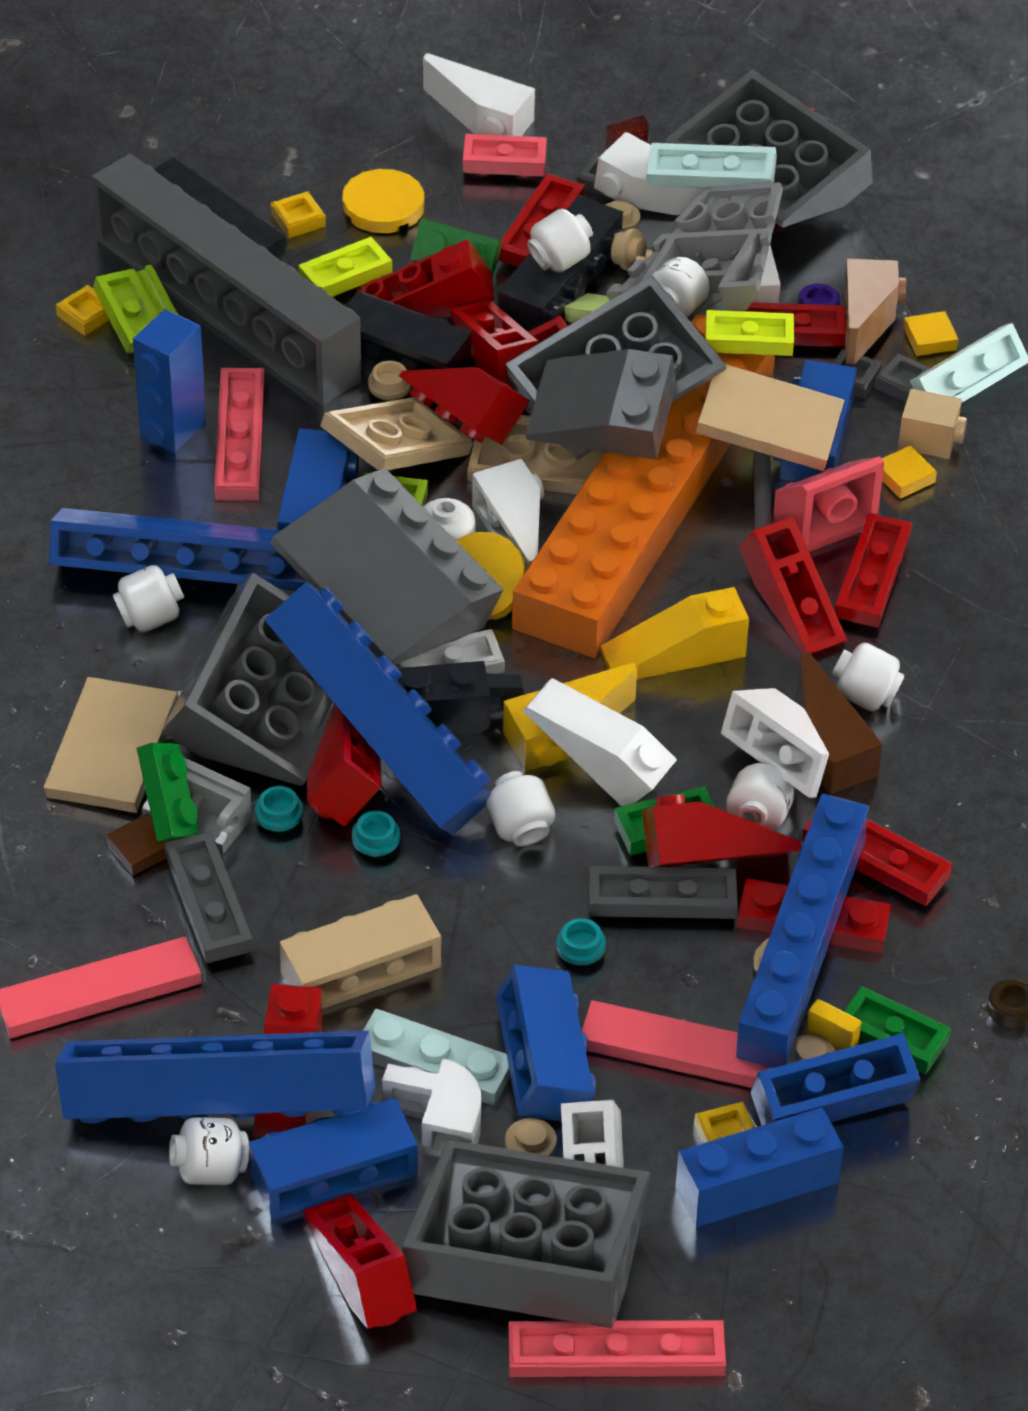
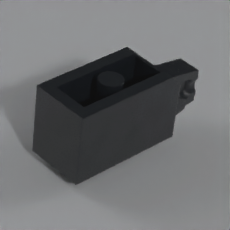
[397,661,524,736]

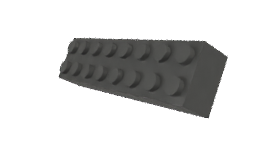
[92,154,361,406]

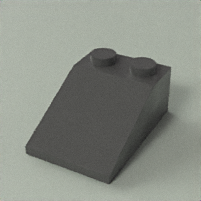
[526,349,677,460]

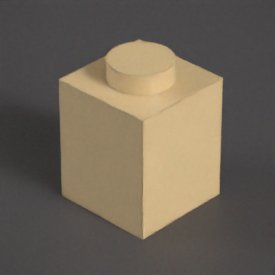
[898,389,967,459]

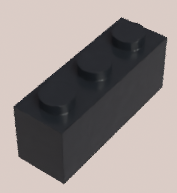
[345,291,471,370]

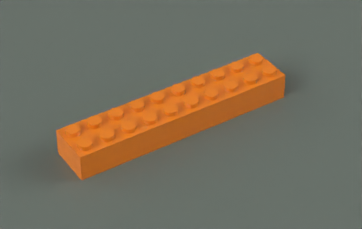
[512,313,775,659]

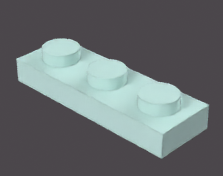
[646,143,777,188]
[910,323,1028,402]
[363,1008,511,1107]

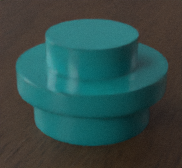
[255,786,303,831]
[352,811,400,856]
[556,918,606,965]

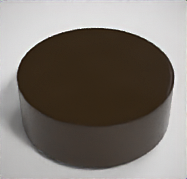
[987,979,1028,1029]

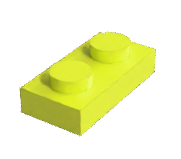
[298,237,393,297]
[705,310,794,356]

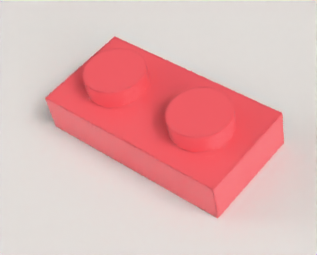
[463,134,547,176]

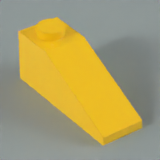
[600,587,749,680]
[503,662,637,772]

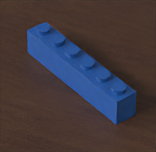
[49,508,306,590]
[264,581,491,835]
[736,793,869,1068]
[55,1031,376,1124]

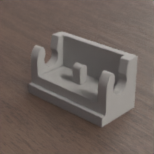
[142,758,252,854]

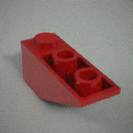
[356,239,495,318]
[399,367,530,445]

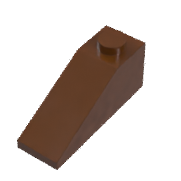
[797,651,882,795]

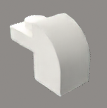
[382,1058,481,1157]

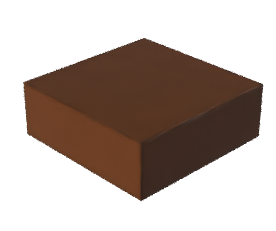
[106,814,166,876]

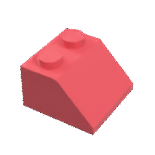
[773,456,884,552]

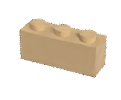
[280,894,441,1009]

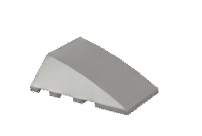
[606,182,783,322]

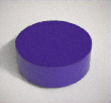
[798,283,841,305]

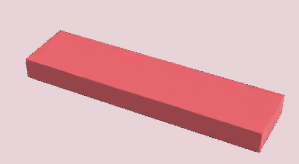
[214,368,265,501]
[0,936,202,1039]
[582,1000,772,1088]
[509,1320,726,1377]

